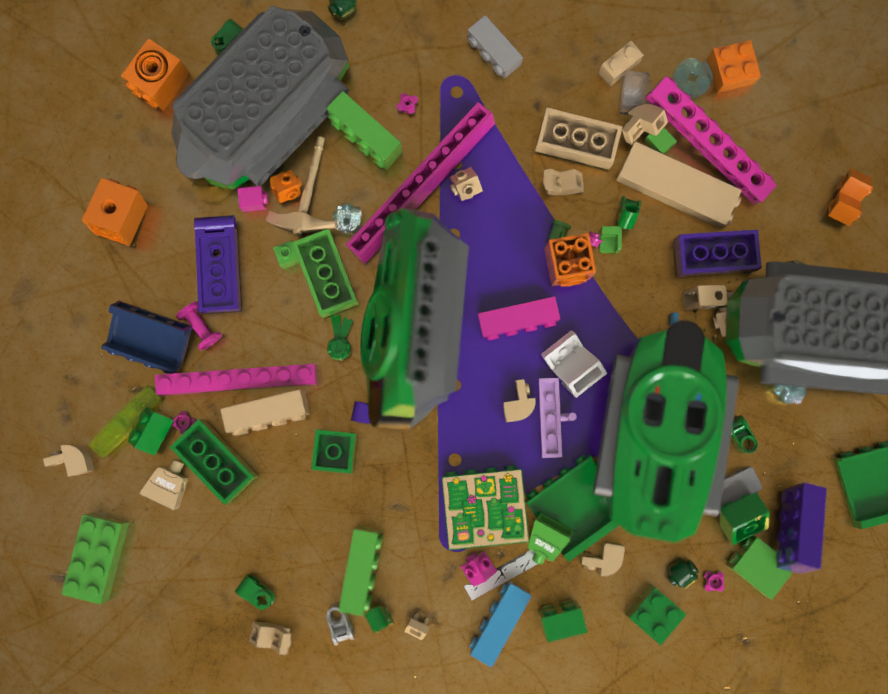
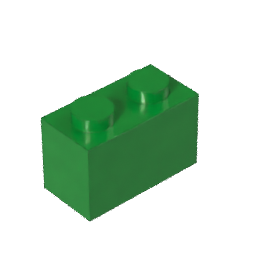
[127,406,174,456]

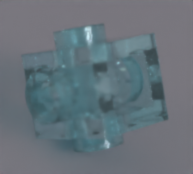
[333,203,361,233]
[774,385,807,404]

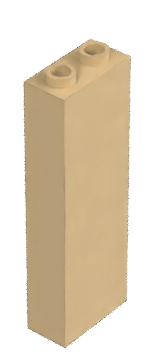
[616,141,742,229]

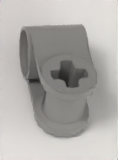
[326,603,355,645]

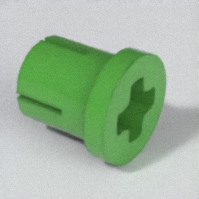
[548,220,572,240]

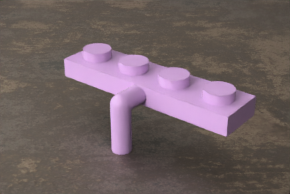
[538,378,577,458]

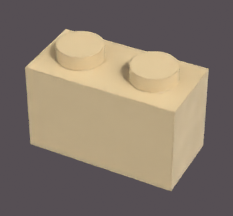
[598,41,644,87]

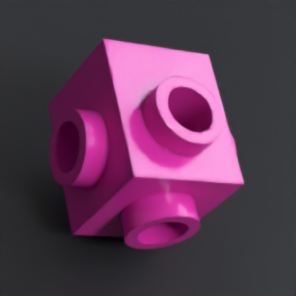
[461,551,497,587]

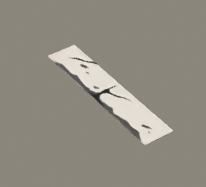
[464,550,537,600]

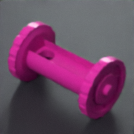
[176,302,222,350]

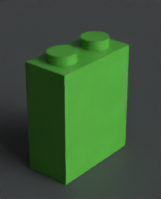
[728,536,793,600]

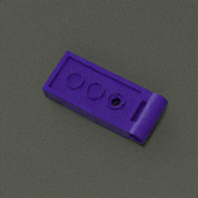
[194,215,241,313]

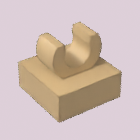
[404,613,429,640]

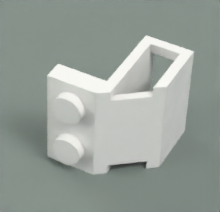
[541,330,607,398]

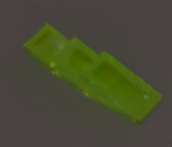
[88,385,162,459]

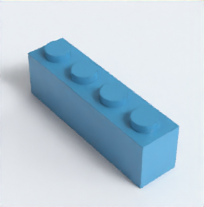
[469,580,532,668]

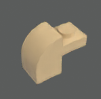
[622,104,668,145]
[543,169,584,195]
[503,379,535,422]
[43,445,94,477]
[579,541,625,576]
[249,621,291,655]

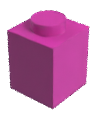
[238,186,269,212]

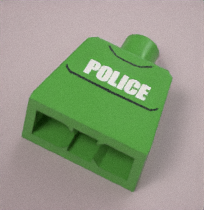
[528,513,575,565]

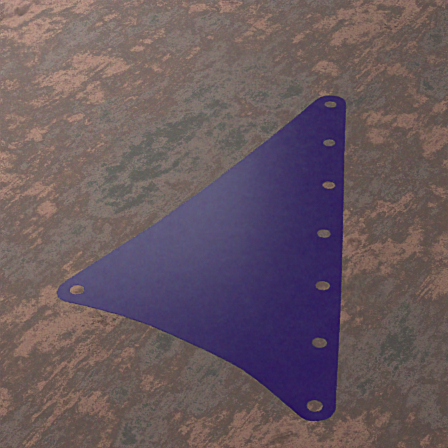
[438,75,638,552]

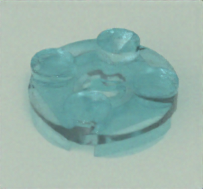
[673,58,713,98]

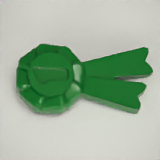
[327,314,353,361]

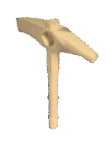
[265,137,338,236]

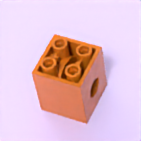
[121,38,190,111]
[82,178,148,246]
[544,233,596,287]

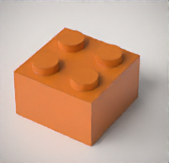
[707,40,761,93]

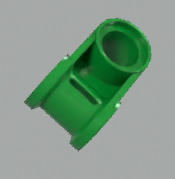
[211,19,244,55]
[617,195,642,229]
[730,415,758,454]
[235,574,275,610]
[364,606,394,633]

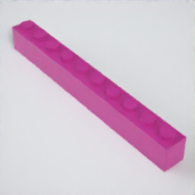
[346,102,495,264]

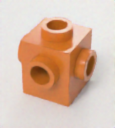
[270,170,302,204]

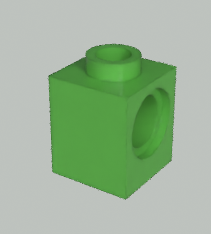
[273,241,300,269]

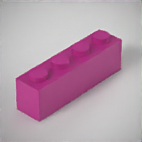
[478,297,560,341]

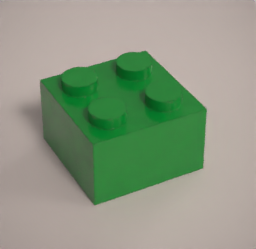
[311,429,358,474]
[720,492,770,546]
[625,584,687,646]
[538,600,588,643]

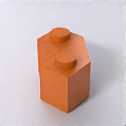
[828,168,873,226]

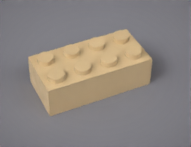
[535,108,623,170]
[221,390,311,436]

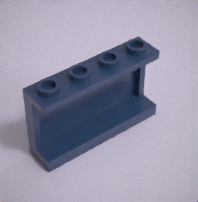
[101,301,192,374]

